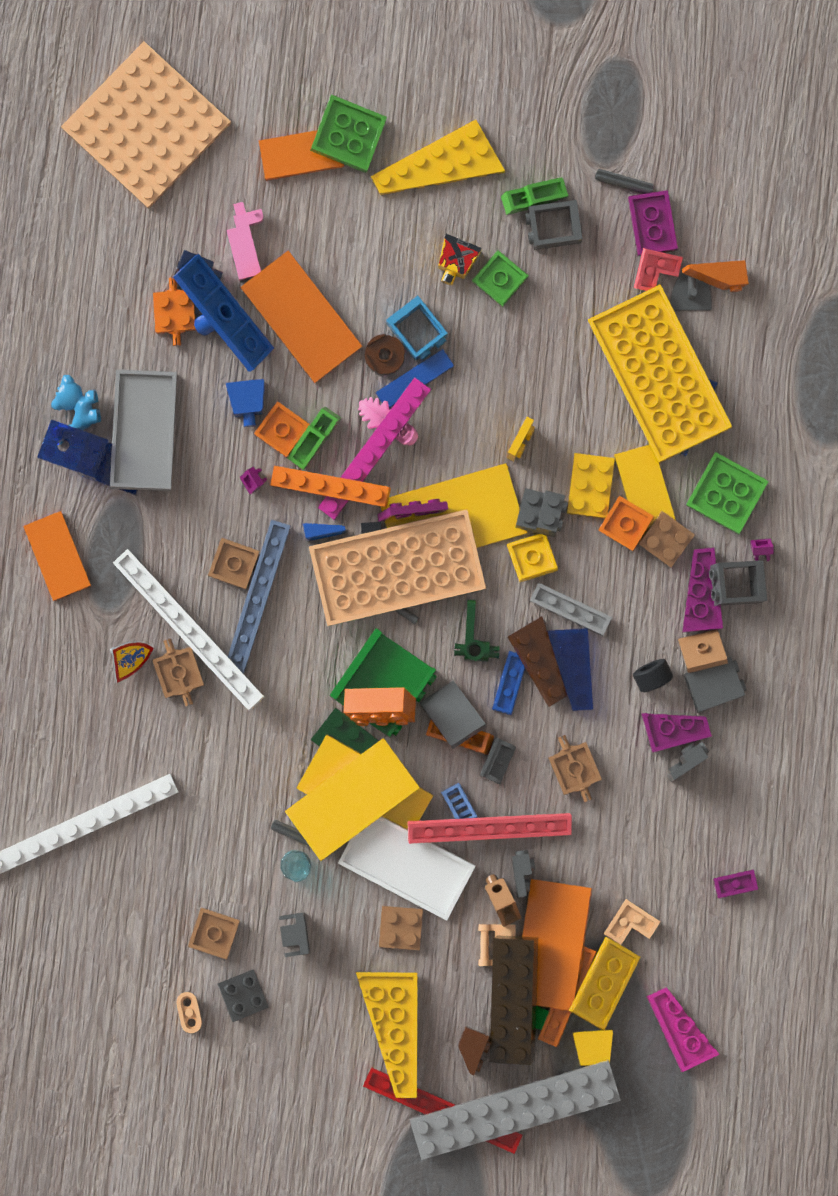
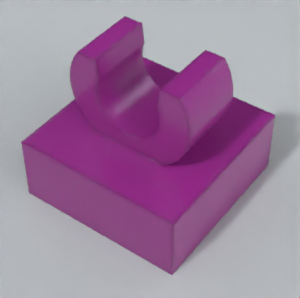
[240,467,267,494]
[750,539,774,561]

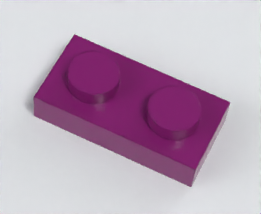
[713,869,758,898]

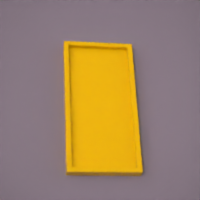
[297,735,433,830]
[285,738,420,861]

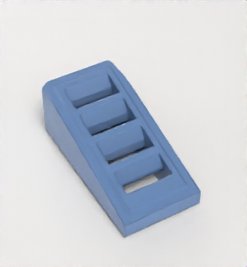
[441,783,478,819]

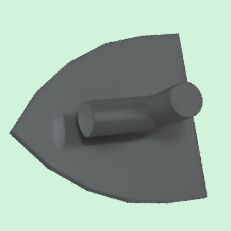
[671,273,712,311]

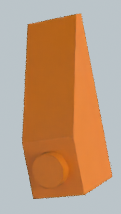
[682,260,749,292]

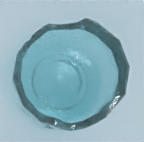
[280,850,312,882]

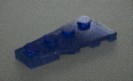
[547,628,593,711]

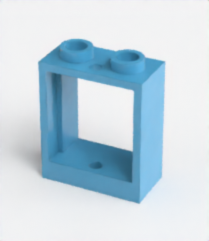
[386,296,448,361]

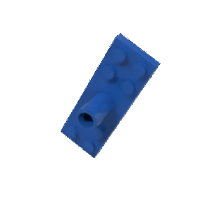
[173,253,274,372]

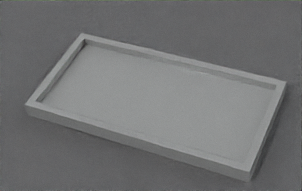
[110,370,177,491]

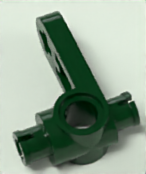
[454,600,500,662]

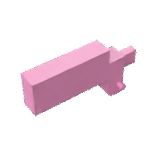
[227,202,264,281]

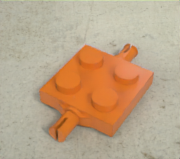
[153,278,196,346]

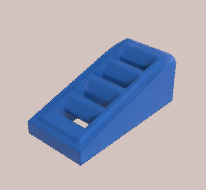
[303,523,346,542]

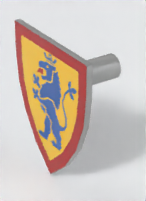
[110,641,154,683]

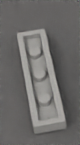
[529,583,612,636]

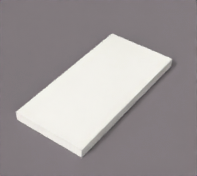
[338,816,476,920]

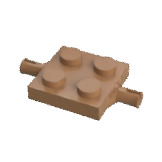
[152,638,204,707]
[548,735,602,802]

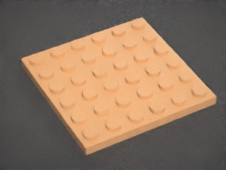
[61,41,231,209]

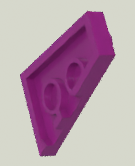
[377,499,448,522]

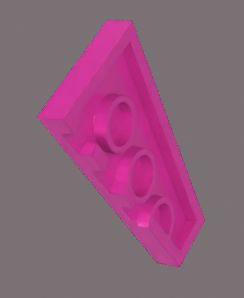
[647,987,720,1072]

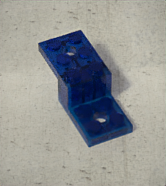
[37,419,138,496]

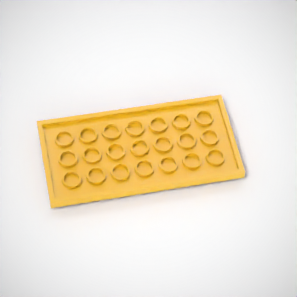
[588,284,732,463]

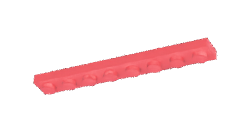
[408,813,572,844]

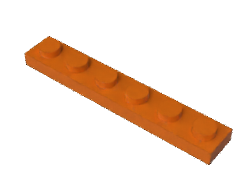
[270,466,391,508]

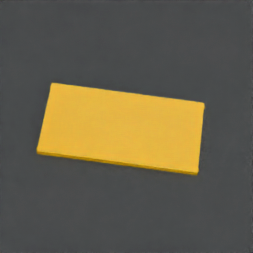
[381,463,527,548]

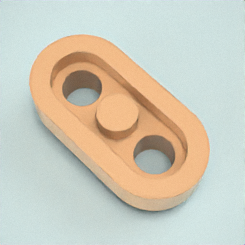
[176,992,202,1033]

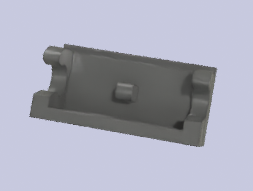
[480,737,516,785]

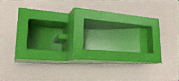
[501,177,568,215]
[287,406,341,470]

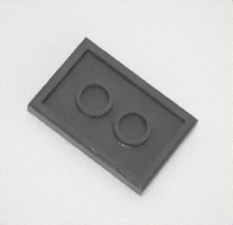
[419,680,487,749]

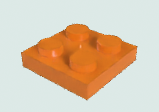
[254,401,310,458]
[598,496,654,552]

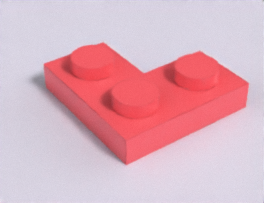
[634,248,683,291]

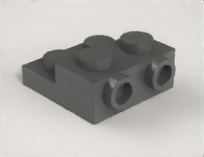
[515,488,568,538]
[667,742,709,782]
[512,850,535,898]

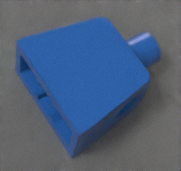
[226,379,265,427]

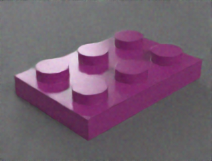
[628,190,678,257]

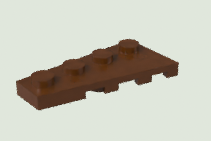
[507,616,567,707]

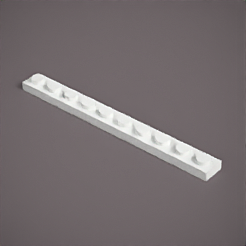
[113,549,264,711]
[0,774,179,874]

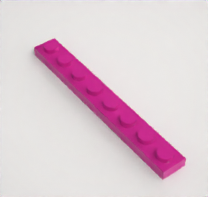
[318,378,431,520]

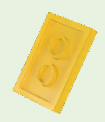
[567,453,615,519]

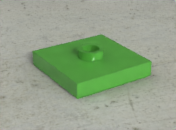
[472,250,529,307]

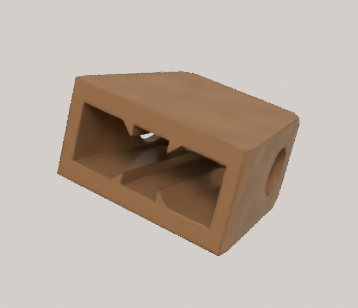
[485,874,521,927]

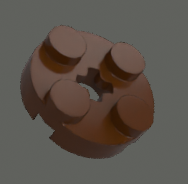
[365,334,405,375]

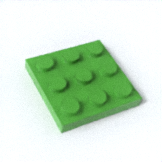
[310,94,387,173]
[686,452,769,535]

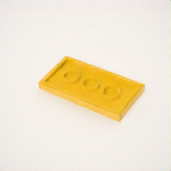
[614,445,676,530]
[569,937,641,1030]

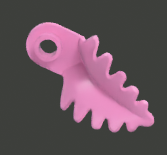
[358,397,418,446]

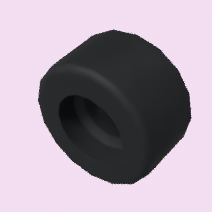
[633,659,673,693]

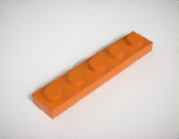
[538,946,597,1047]

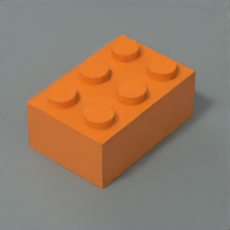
[344,688,416,726]

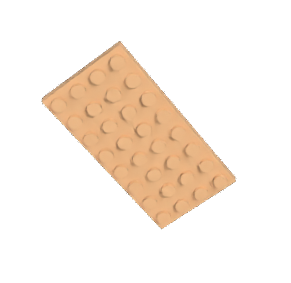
[309,510,486,626]

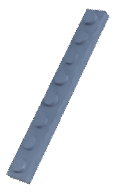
[228,520,291,674]

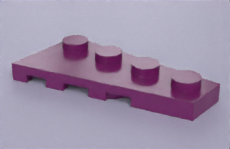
[682,548,723,633]

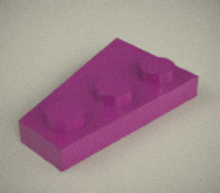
[641,713,712,753]

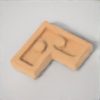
[603,899,660,945]

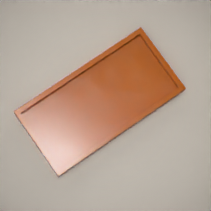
[240,251,362,384]
[522,879,593,1011]

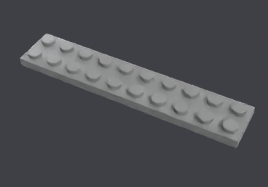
[410,1060,621,1160]

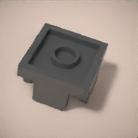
[279,912,310,957]

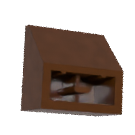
[458,1026,491,1076]

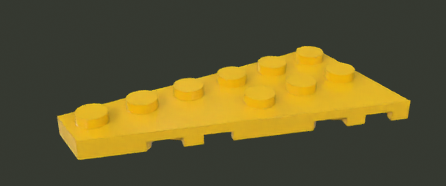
[371,120,505,195]
[356,972,417,1098]

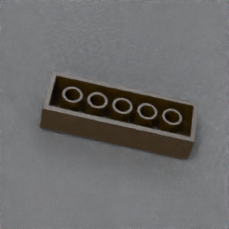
[490,935,538,1065]

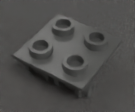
[218,969,269,1022]

